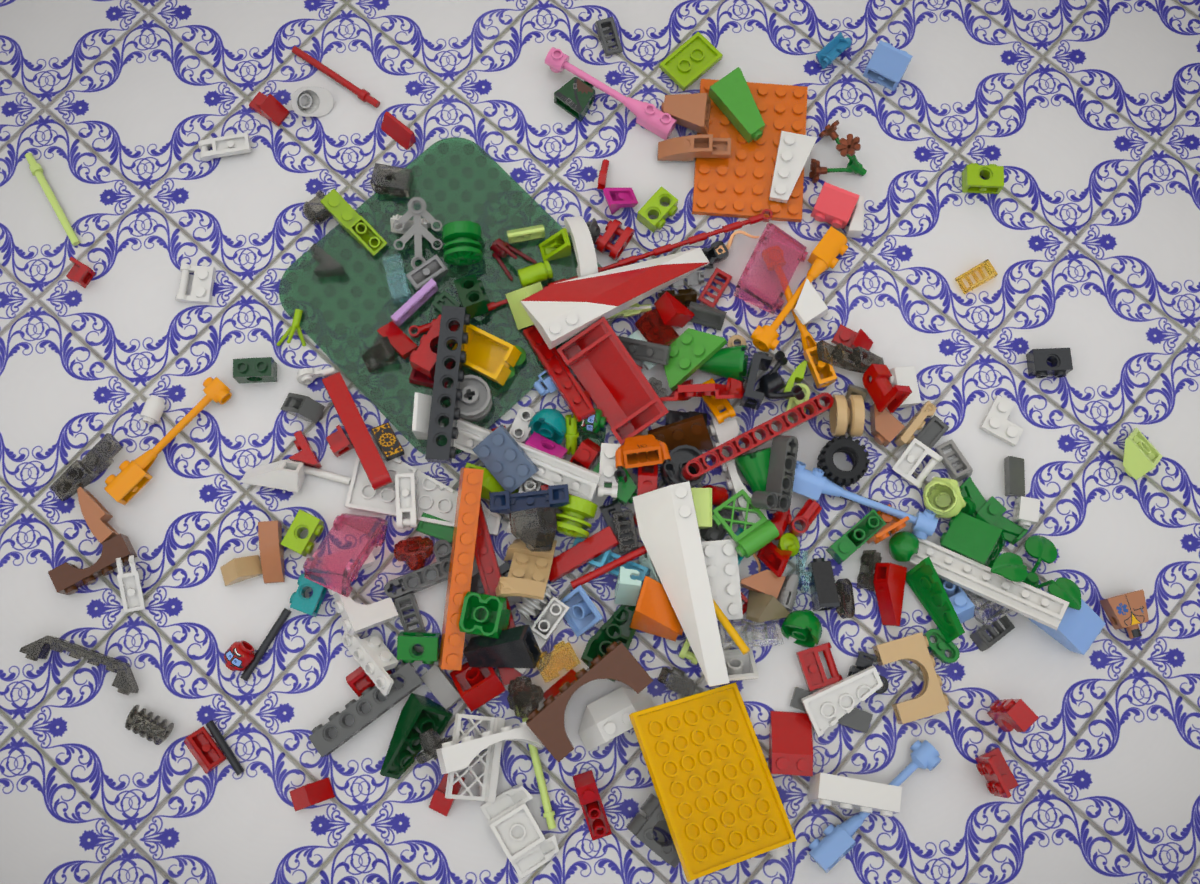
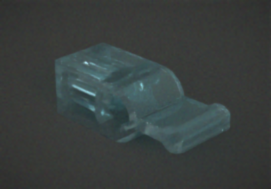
[382,253,411,305]

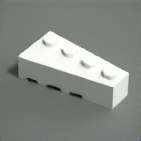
[808,772,902,817]

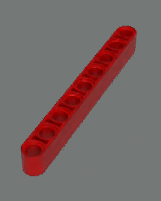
[681,392,834,481]

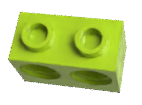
[637,186,678,233]

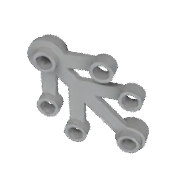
[393,197,443,269]

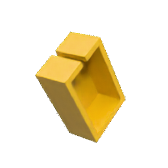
[452,324,522,386]

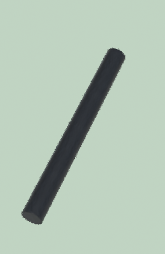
[241,608,291,681]

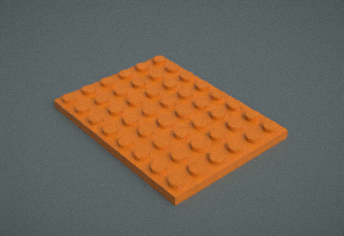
[692,79,808,222]

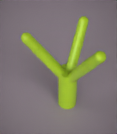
[276,309,306,346]

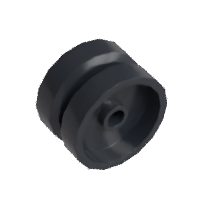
[660,445,707,488]

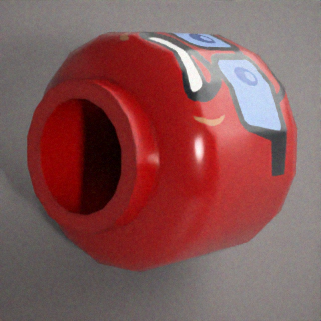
[224,641,255,671]

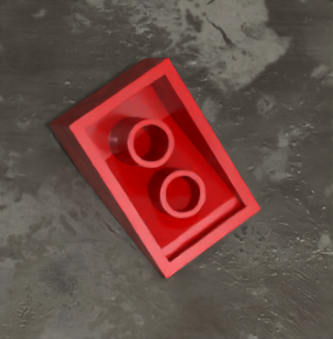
[768,711,813,777]

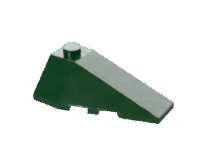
[581,603,637,682]
[380,693,453,779]

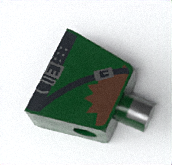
[554,77,595,122]

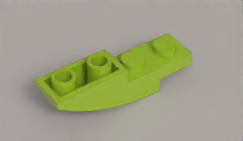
[320,189,387,256]

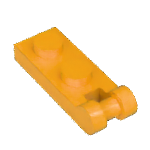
[701,378,736,424]

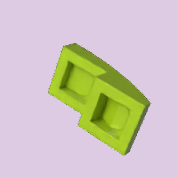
[783,360,808,399]

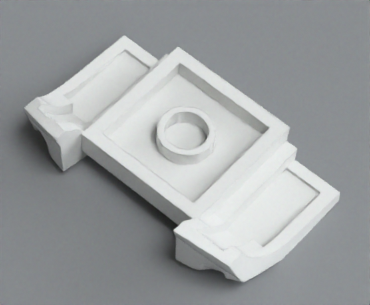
[480,785,559,879]

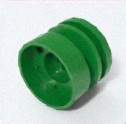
[442,221,483,266]

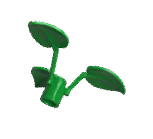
[991,535,1081,610]

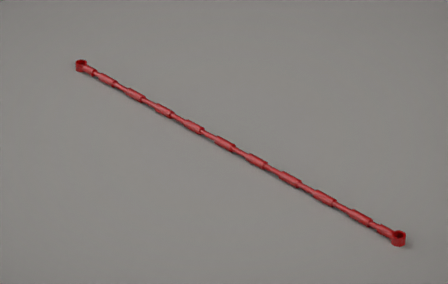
[408,209,773,338]

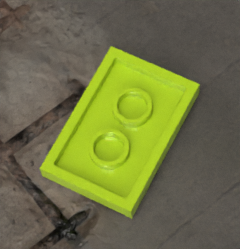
[659,32,723,91]

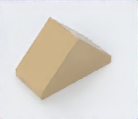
[220,555,262,586]

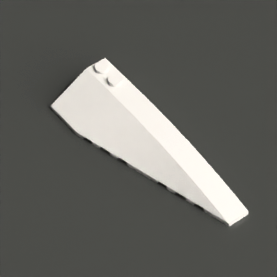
[633,481,730,687]

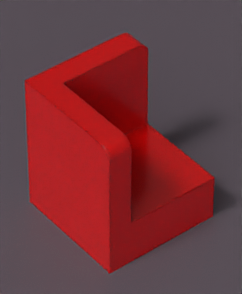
[66,257,96,288]
[326,425,354,457]

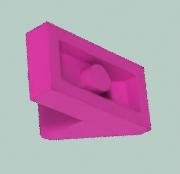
[603,188,638,215]

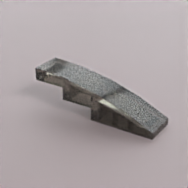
[816,340,884,373]

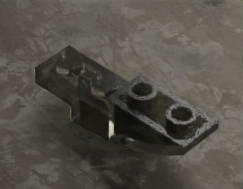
[50,433,123,501]

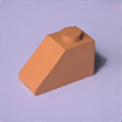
[870,403,905,447]
[740,569,786,599]

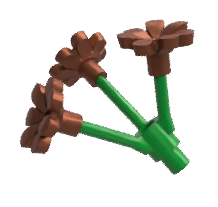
[809,120,867,183]

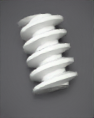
[515,584,558,622]

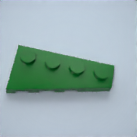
[906,557,965,643]

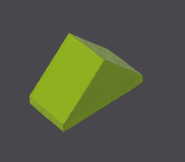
[539,228,571,261]

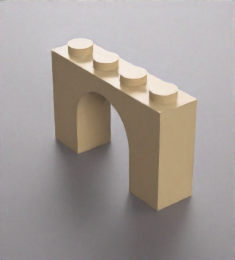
[872,632,949,724]

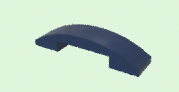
[489,484,570,514]

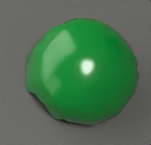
[889,531,919,562]

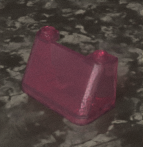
[734,222,808,314]
[303,513,388,597]

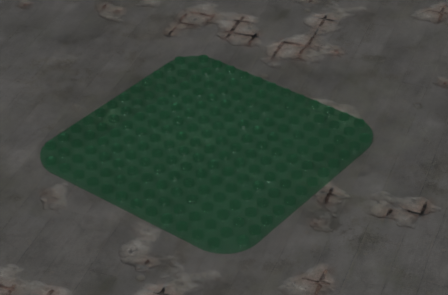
[279,137,608,455]

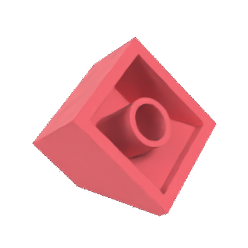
[811,182,860,229]

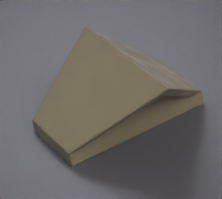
[746,590,790,623]

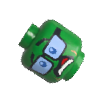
[577,408,606,433]

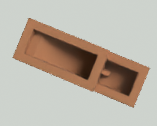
[77,487,118,544]
[258,520,285,584]

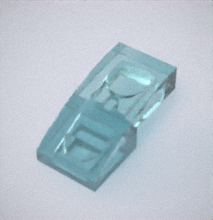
[796,550,812,594]

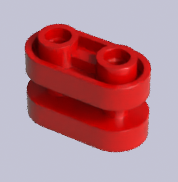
[595,219,635,261]

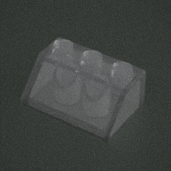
[718,619,784,649]

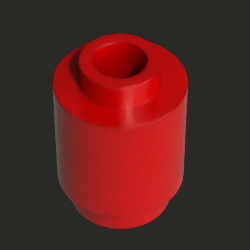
[702,485,728,506]

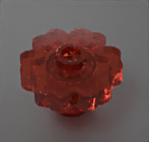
[393,536,434,570]

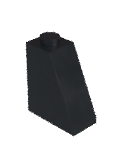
[808,558,840,611]

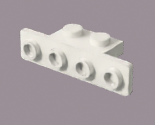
[341,631,399,696]

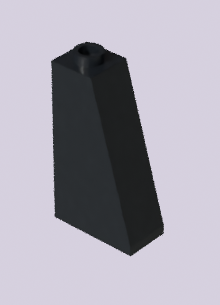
[464,625,541,668]

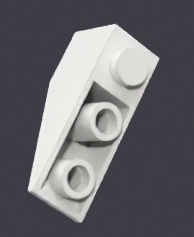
[241,459,304,492]

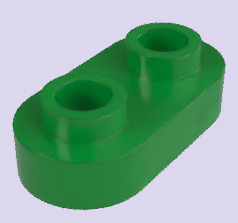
[923,629,960,664]

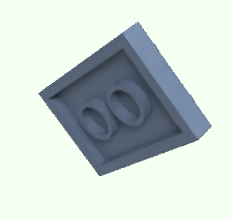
[472,425,539,494]

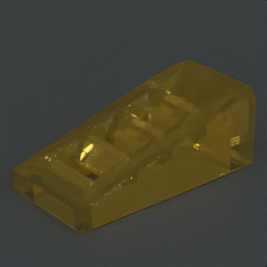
[955,259,998,294]

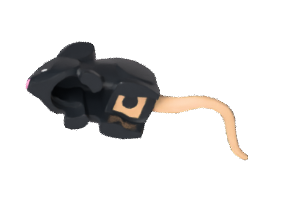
[702,230,759,269]

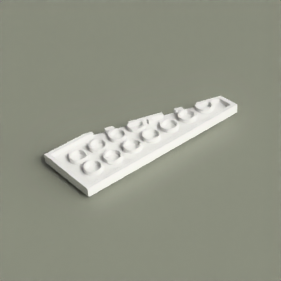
[345,454,502,536]

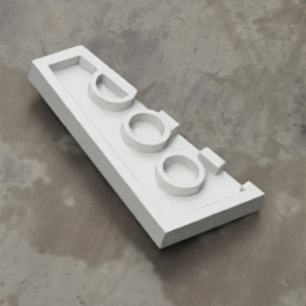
[769,131,818,203]
[801,666,883,737]

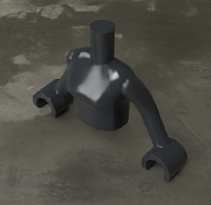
[755,351,805,400]

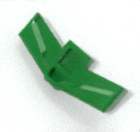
[959,477,1028,545]

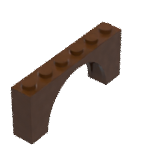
[526,641,653,763]

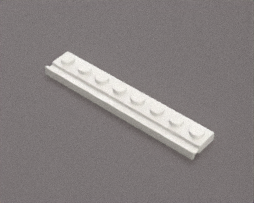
[453,418,601,501]
[905,538,1070,630]

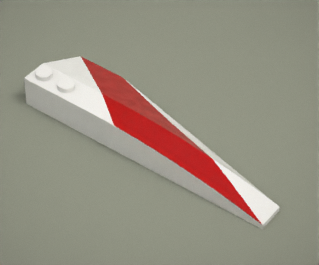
[520,247,710,349]

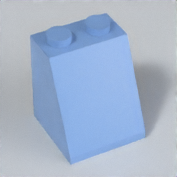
[1028,592,1106,655]

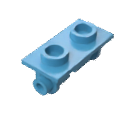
[816,32,852,69]

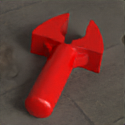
[597,159,609,190]

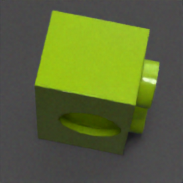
[962,163,1004,194]
[281,509,324,557]

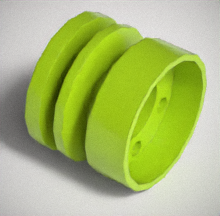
[549,495,598,538]

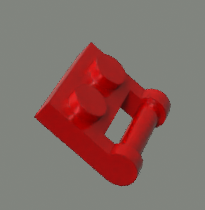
[796,642,843,691]

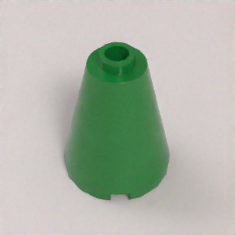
[699,345,748,383]
[735,447,771,493]

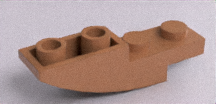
[658,134,731,161]

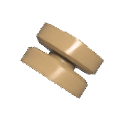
[829,395,865,437]

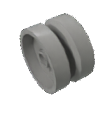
[449,375,493,422]

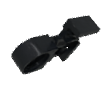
[847,650,889,694]

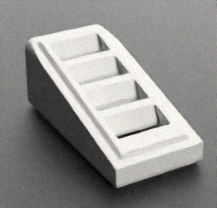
[846,196,864,238]

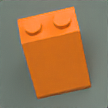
[630,576,683,641]

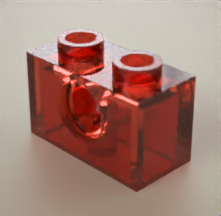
[634,309,679,346]

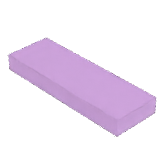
[391,278,438,327]

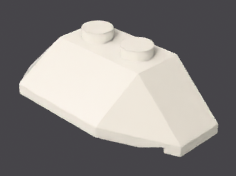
[578,687,654,752]

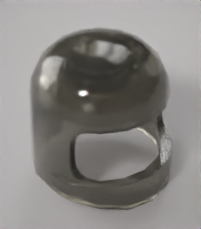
[302,190,333,225]

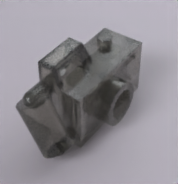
[658,667,697,697]

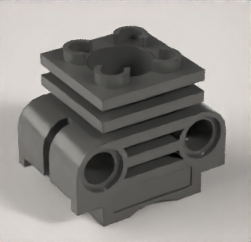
[626,793,680,868]

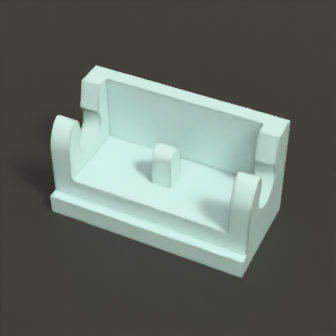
[614,566,642,606]

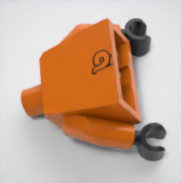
[614,434,675,483]

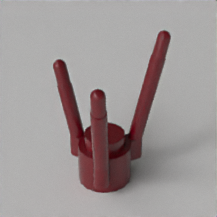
[490,238,537,281]

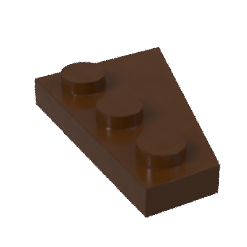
[647,414,714,450]

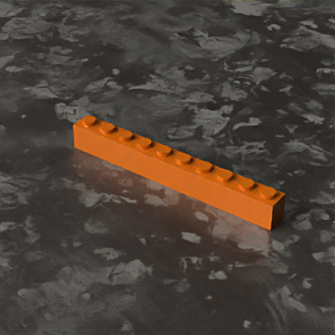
[438,468,484,671]

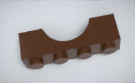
[48,533,137,595]

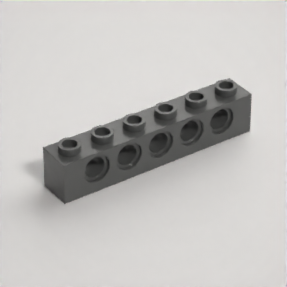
[308,662,424,757]

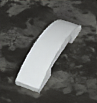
[564,216,598,277]

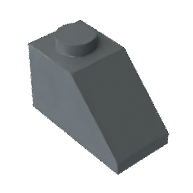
[281,393,325,423]

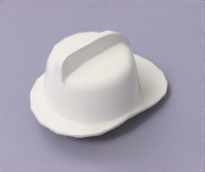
[291,87,334,117]

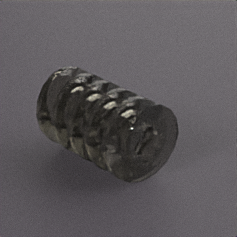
[125,705,174,745]

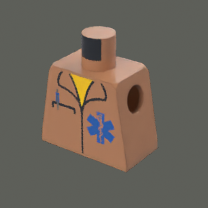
[1100,589,1149,639]

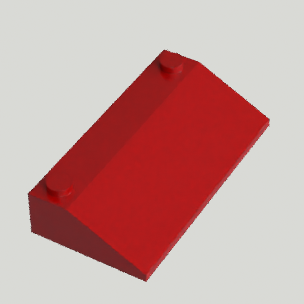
[556,317,669,445]

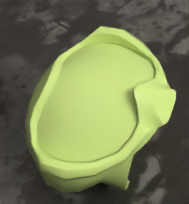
[923,477,966,519]

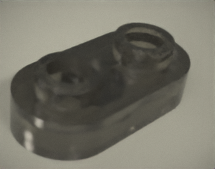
[835,578,855,619]

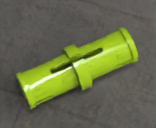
[565,415,579,455]

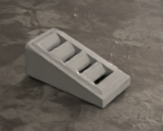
[935,439,973,482]

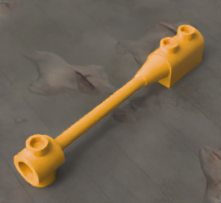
[750,226,849,352]
[761,246,837,389]
[104,377,232,505]

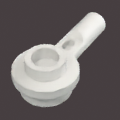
[297,367,335,385]

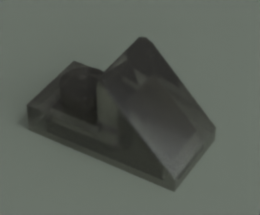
[309,243,346,277]
[362,337,396,372]

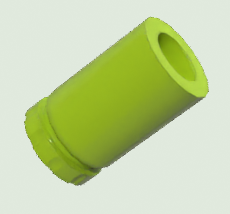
[517,260,553,287]

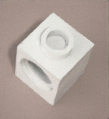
[1012,496,1040,527]

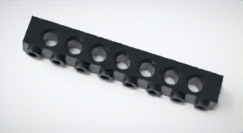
[425,305,470,464]

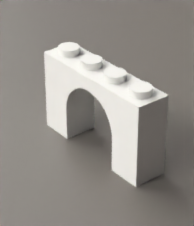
[320,543,398,636]

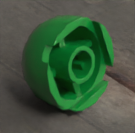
[781,610,822,647]

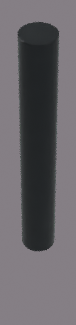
[206,720,244,776]

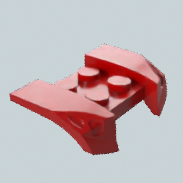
[660,378,744,401]

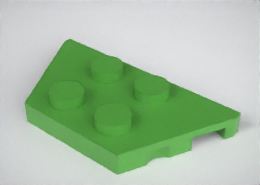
[664,328,727,391]

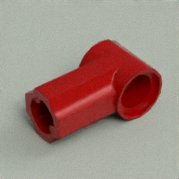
[788,499,822,537]

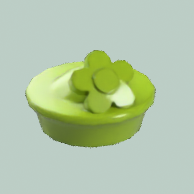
[778,533,800,557]

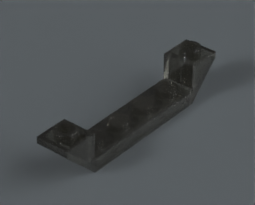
[19,635,139,695]

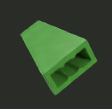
[708,67,765,143]

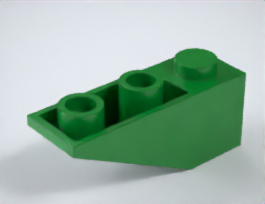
[826,509,887,564]

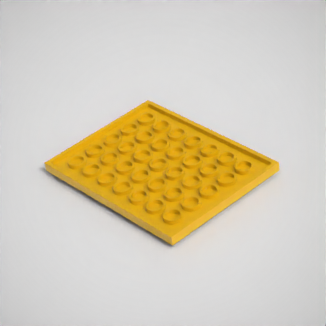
[629,682,797,882]

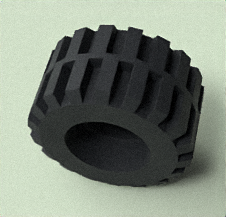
[817,435,870,487]

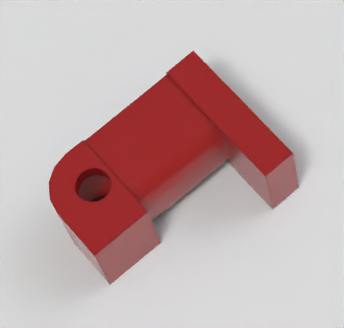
[862,364,912,413]

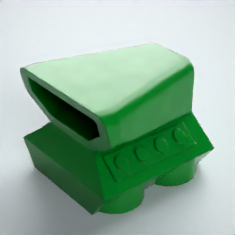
[459,591,511,639]

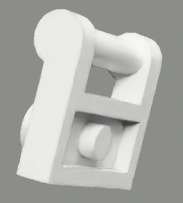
[175,264,216,304]
[892,438,943,489]

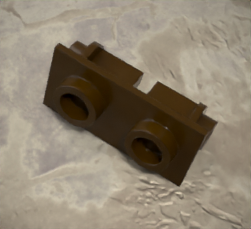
[658,288,697,307]

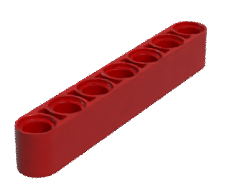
[322,372,392,491]

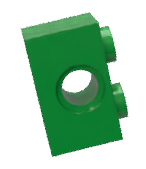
[397,631,440,664]

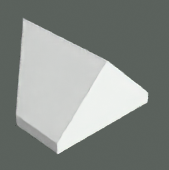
[793,279,828,325]

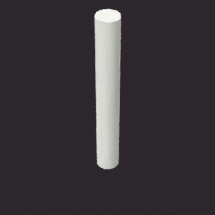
[304,465,351,485]

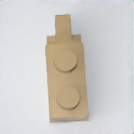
[894,401,937,447]

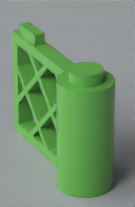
[712,489,779,558]

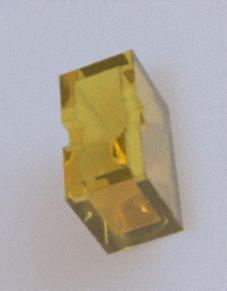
[536,641,581,683]

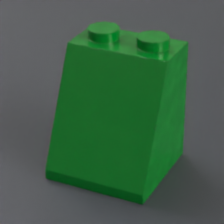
[940,512,1005,568]

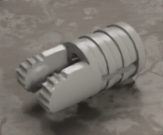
[777,574,800,611]

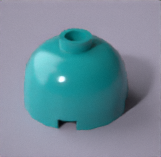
[528,409,566,444]

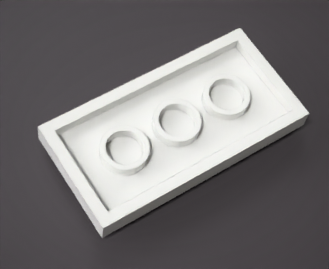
[702,539,743,621]

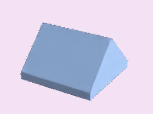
[561,585,603,637]

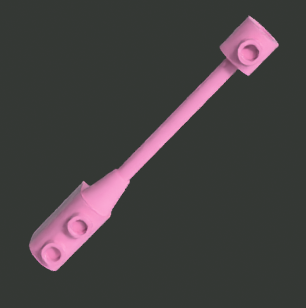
[545,47,677,140]

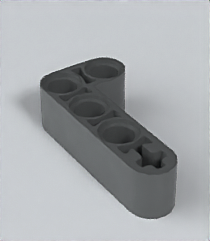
[751,435,798,512]
[384,540,452,599]

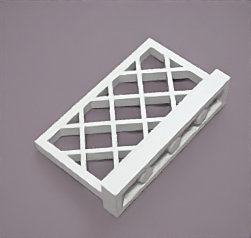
[445,713,505,802]

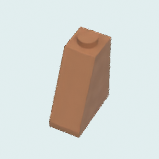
[661,93,711,134]

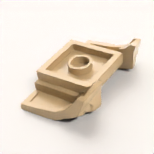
[496,537,557,600]

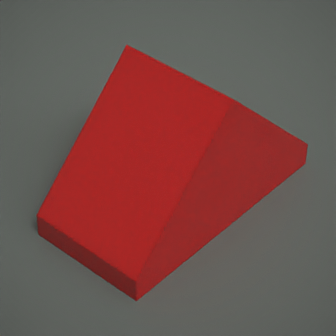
[654,291,695,328]
[290,777,335,811]

